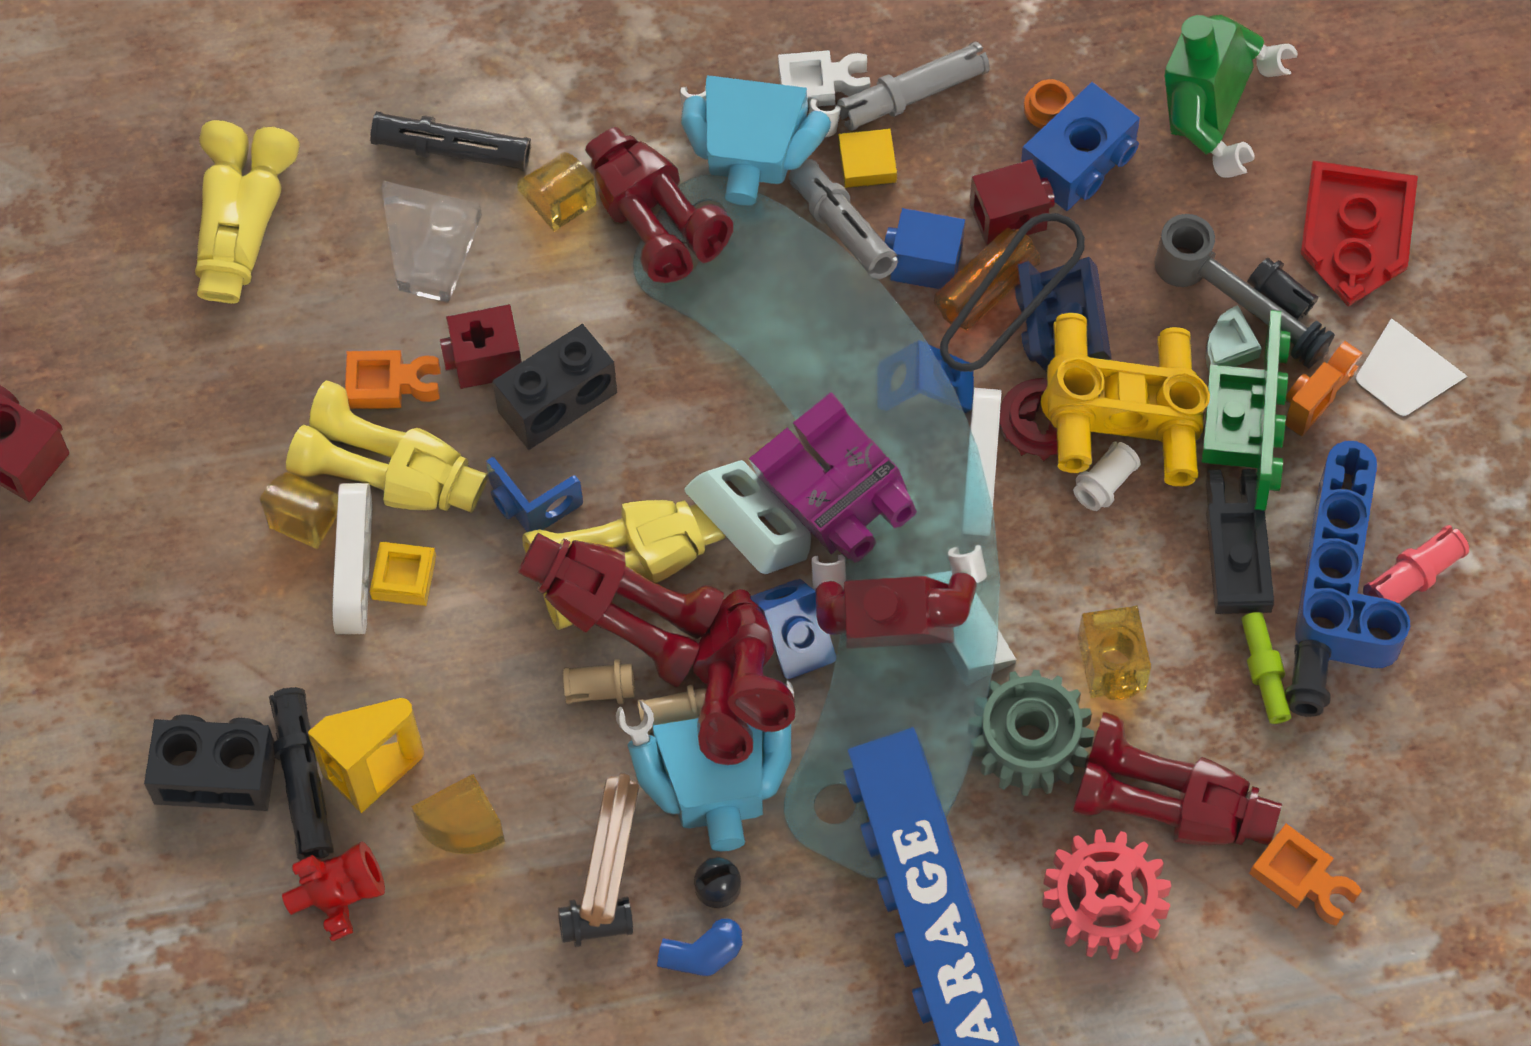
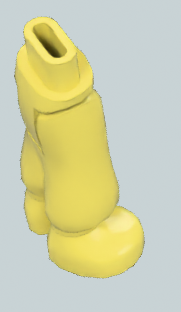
[195,120,300,303]

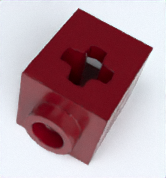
[969,159,1055,247]
[440,304,522,389]

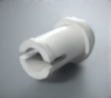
[1073,442,1141,511]

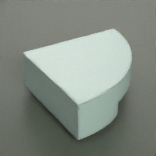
[1205,305,1262,371]

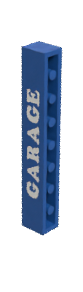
[843,727,1020,1046]

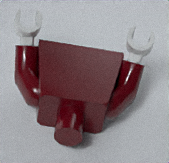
[812,545,987,649]

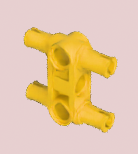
[1041,313,1210,487]

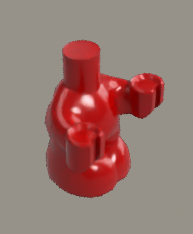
[282,841,385,941]

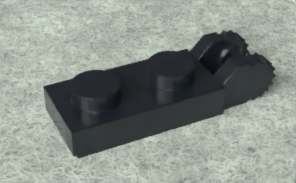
[1206,469,1274,614]

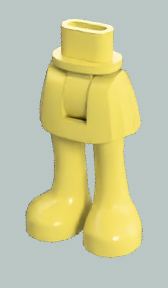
[286,380,488,513]
[522,500,725,630]

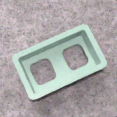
[685,460,811,574]

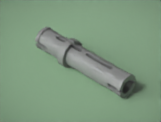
[837,41,990,131]
[789,159,898,279]

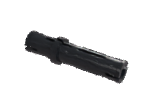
[370,111,531,171]
[269,687,334,860]

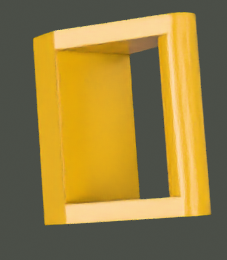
[308,698,424,813]

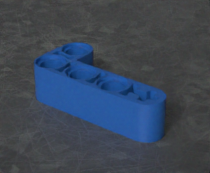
[1295,441,1410,668]

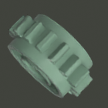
[968,670,1094,796]

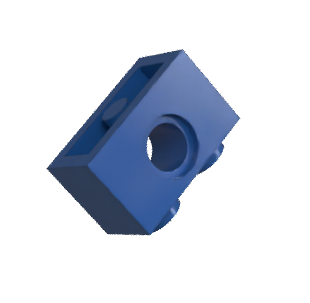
[1021,82,1140,211]

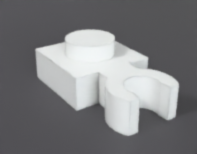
[778,50,870,107]

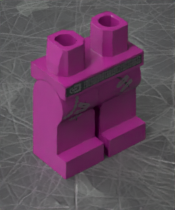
[749,392,917,563]

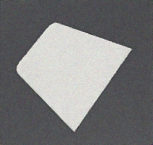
[1356,318,1467,416]

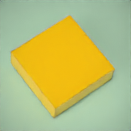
[838,129,897,188]
[369,542,436,606]

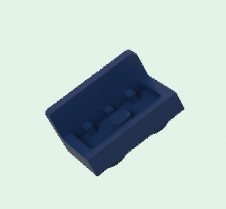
[1015,257,1112,372]

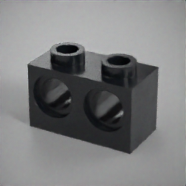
[493,323,618,450]
[144,714,275,811]

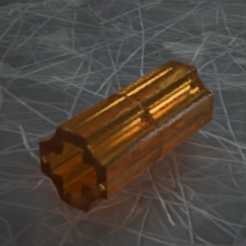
[934,228,1041,331]

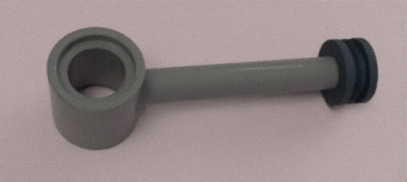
[1154,214,1335,369]

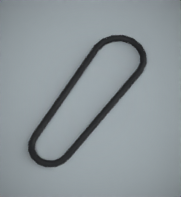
[940,213,1085,372]

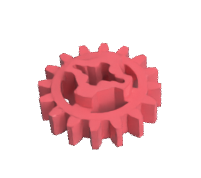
[1042,829,1171,959]

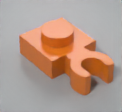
[1285,341,1363,437]
[345,350,441,409]
[1249,824,1361,926]

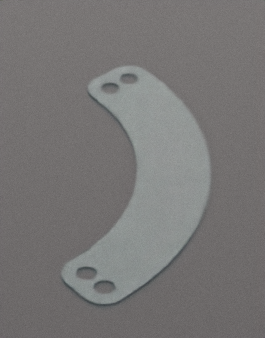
[633,174,1000,879]

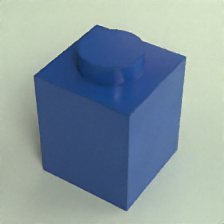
[885,208,965,292]

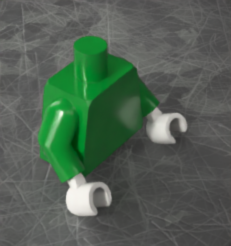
[1164,15,1297,178]

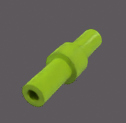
[1241,612,1291,724]

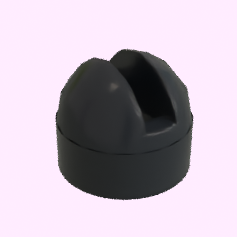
[694,857,741,908]

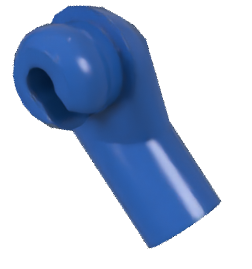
[657,918,743,976]

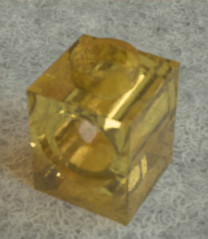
[1078,606,1152,700]

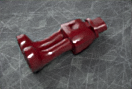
[585,127,734,283]
[517,533,724,688]
[693,589,796,765]
[1072,712,1282,846]

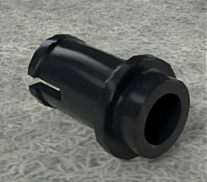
[1247,257,1319,322]
[1285,640,1331,717]
[558,897,633,947]

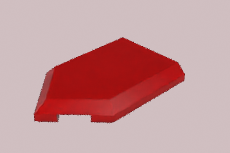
[1300,161,1418,307]

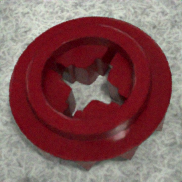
[999,378,1075,462]

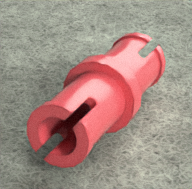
[1363,525,1469,604]

